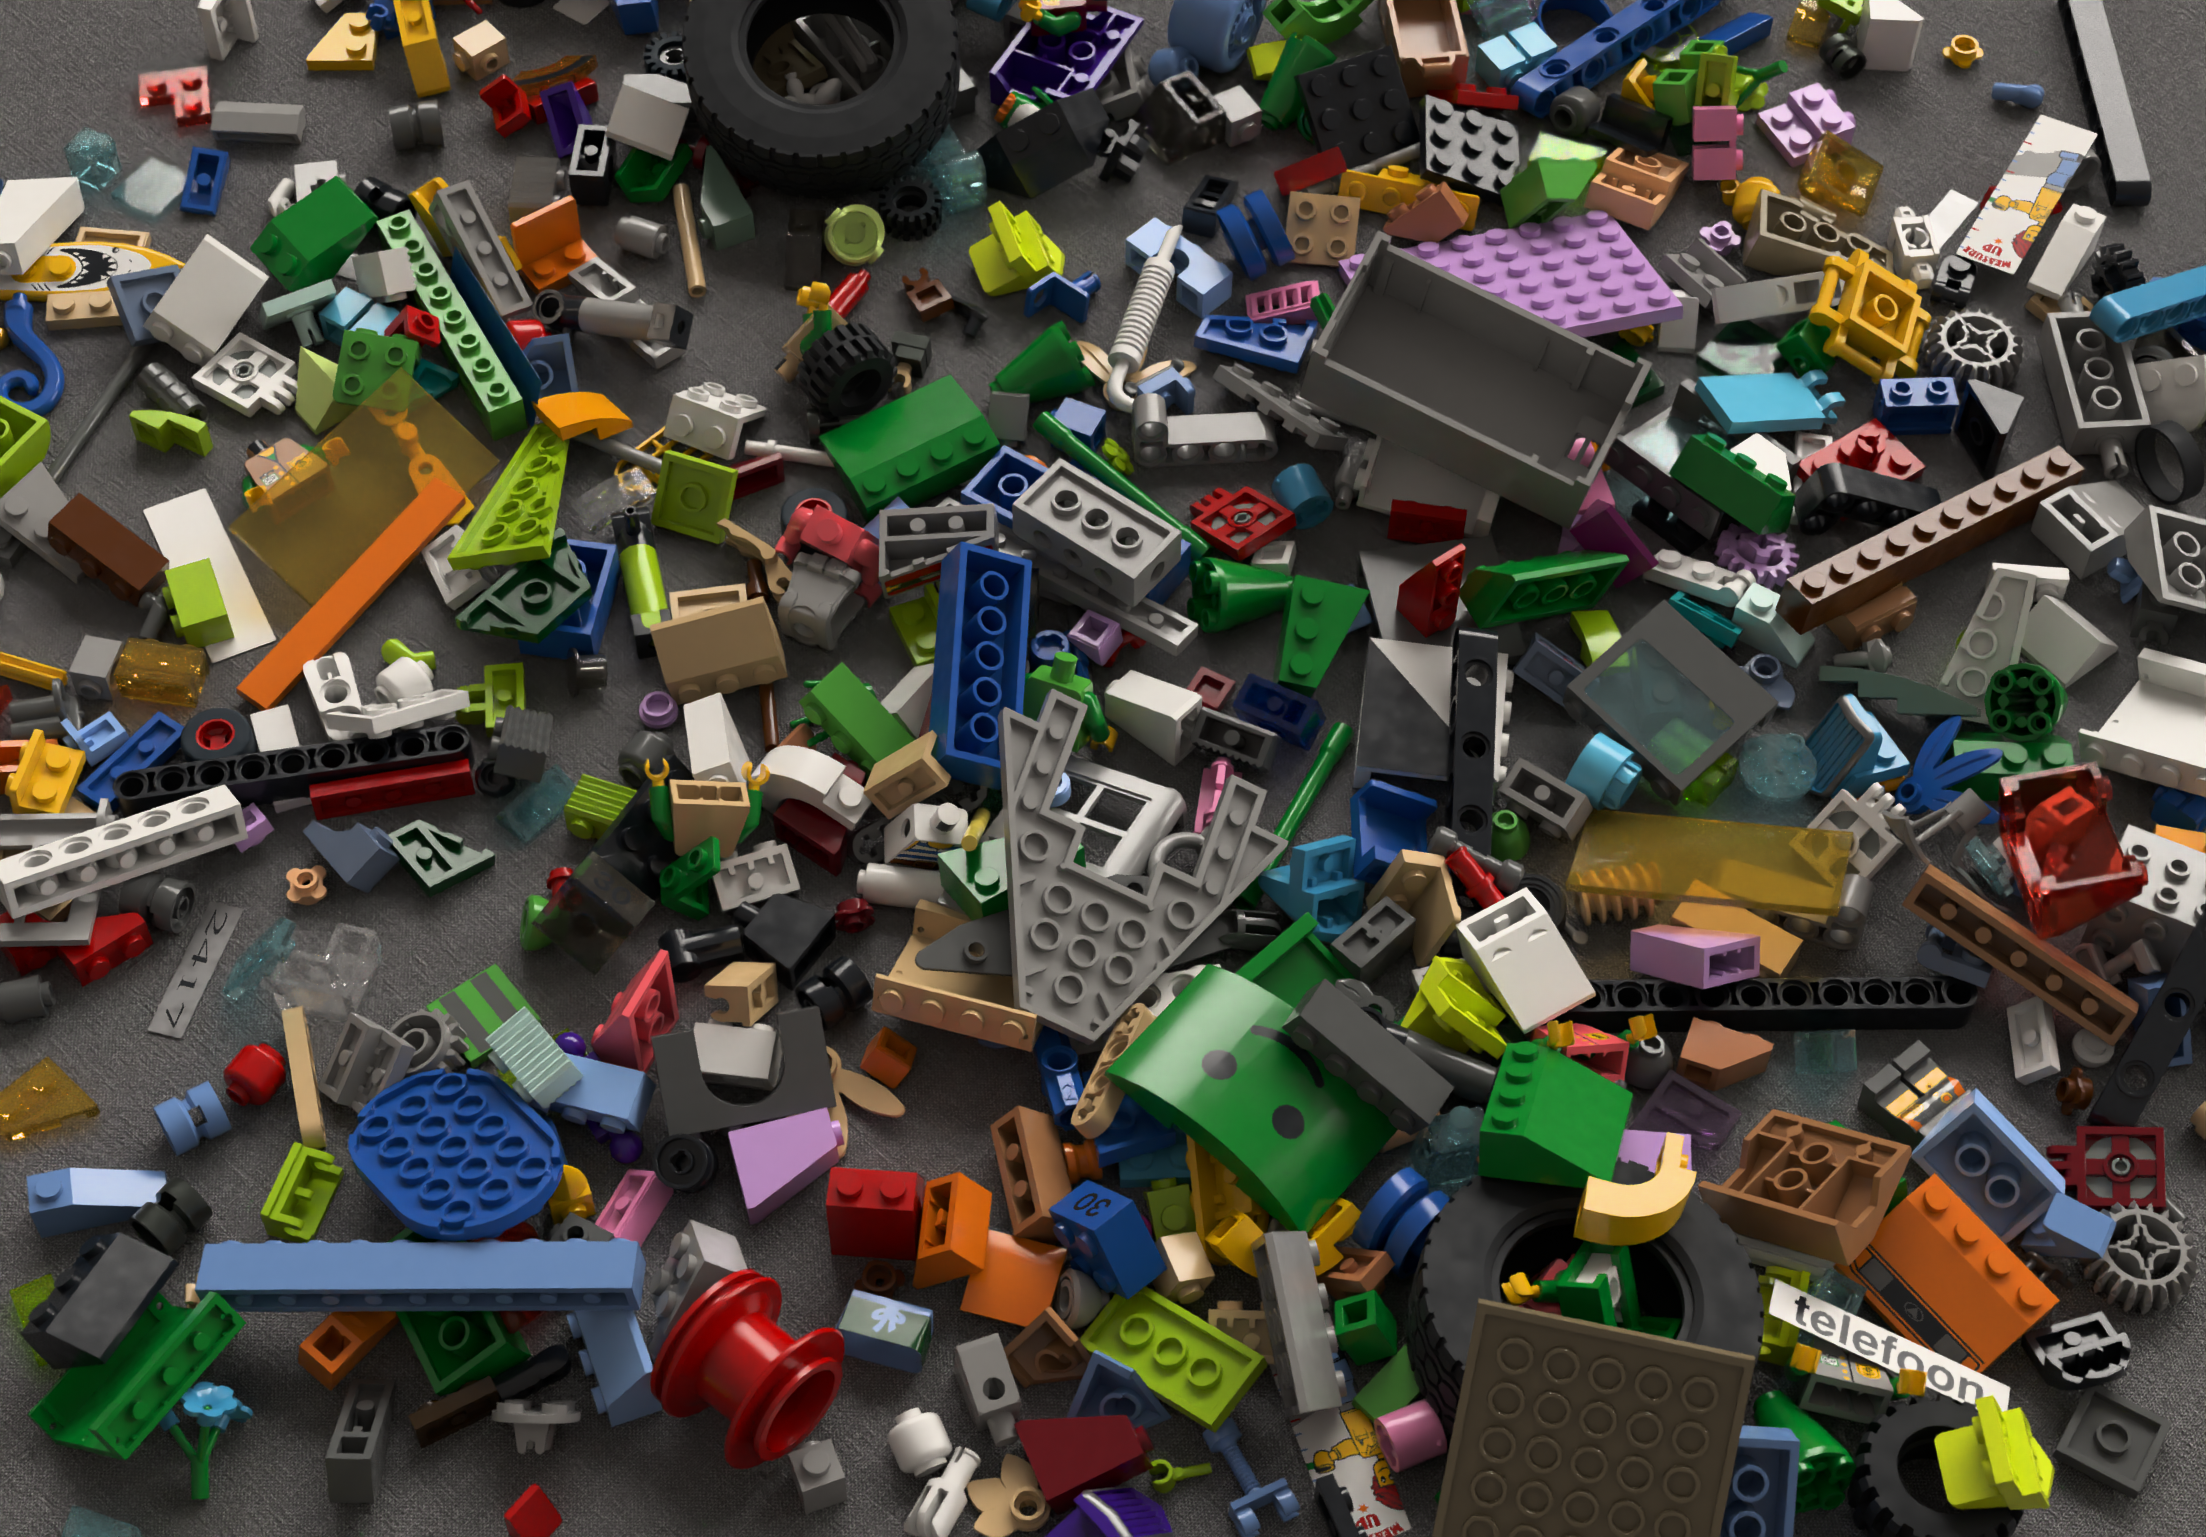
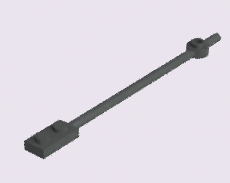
[0,268,183,569]

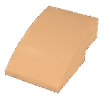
[1584,147,1690,231]

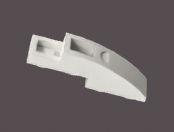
[1711,271,1845,324]

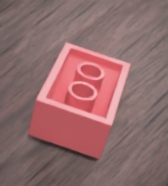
[591,949,679,1073]

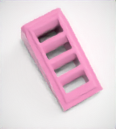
[1245,281,1320,325]

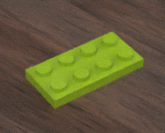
[1079,1286,1268,1433]

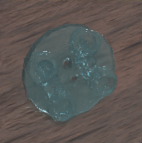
[1738,733,1817,802]

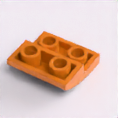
[960,1229,1069,1328]

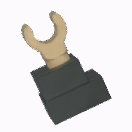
[888,330,932,395]

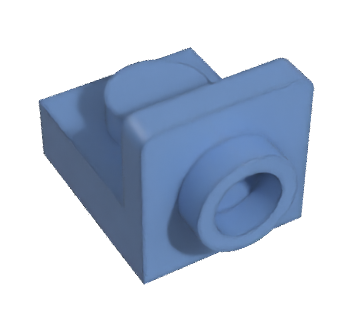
[1137,367,1196,415]

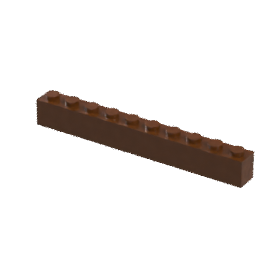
[1775,446,2085,635]

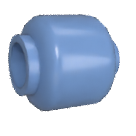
[1148,46,1199,93]

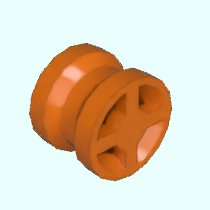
[1061,1139,1103,1185]

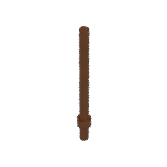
[746,559,780,753]

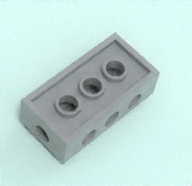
[1012,458,1182,608]

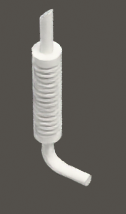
[1106,225,1183,413]

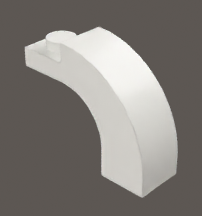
[746,745,872,831]

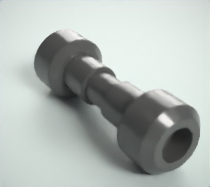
[1427,826,1525,894]

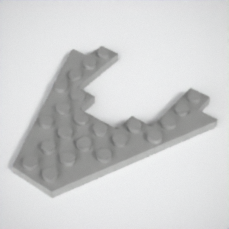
[998,689,1289,1046]

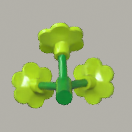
[1712,45,1788,113]

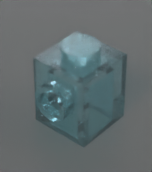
[63,126,122,190]

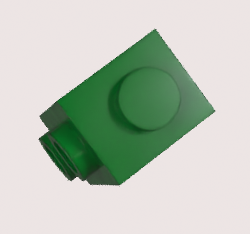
[660,836,720,921]

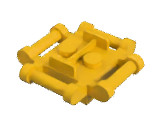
[1809,248,1931,385]

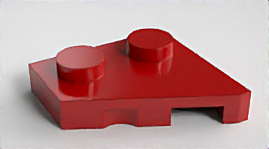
[1427,83,1519,110]

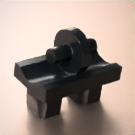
[1097,119,1151,184]

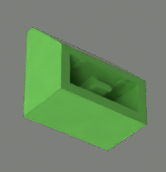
[1500,156,1597,229]

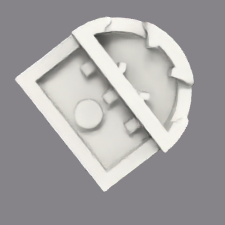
[2134,354,2206,432]

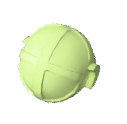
[824,204,885,266]

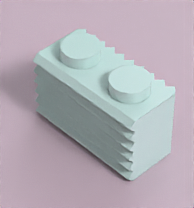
[485,1006,583,1109]

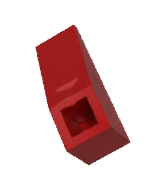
[1396,543,1466,638]

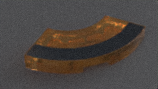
[512,55,598,97]

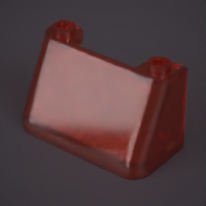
[1998,761,2148,940]

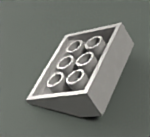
[2124,505,2206,614]
[1251,1231,1347,1418]

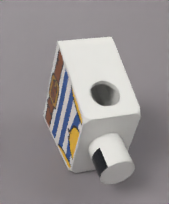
[884,803,968,871]

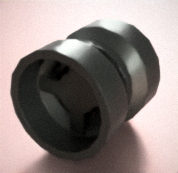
[1819,33,1867,81]

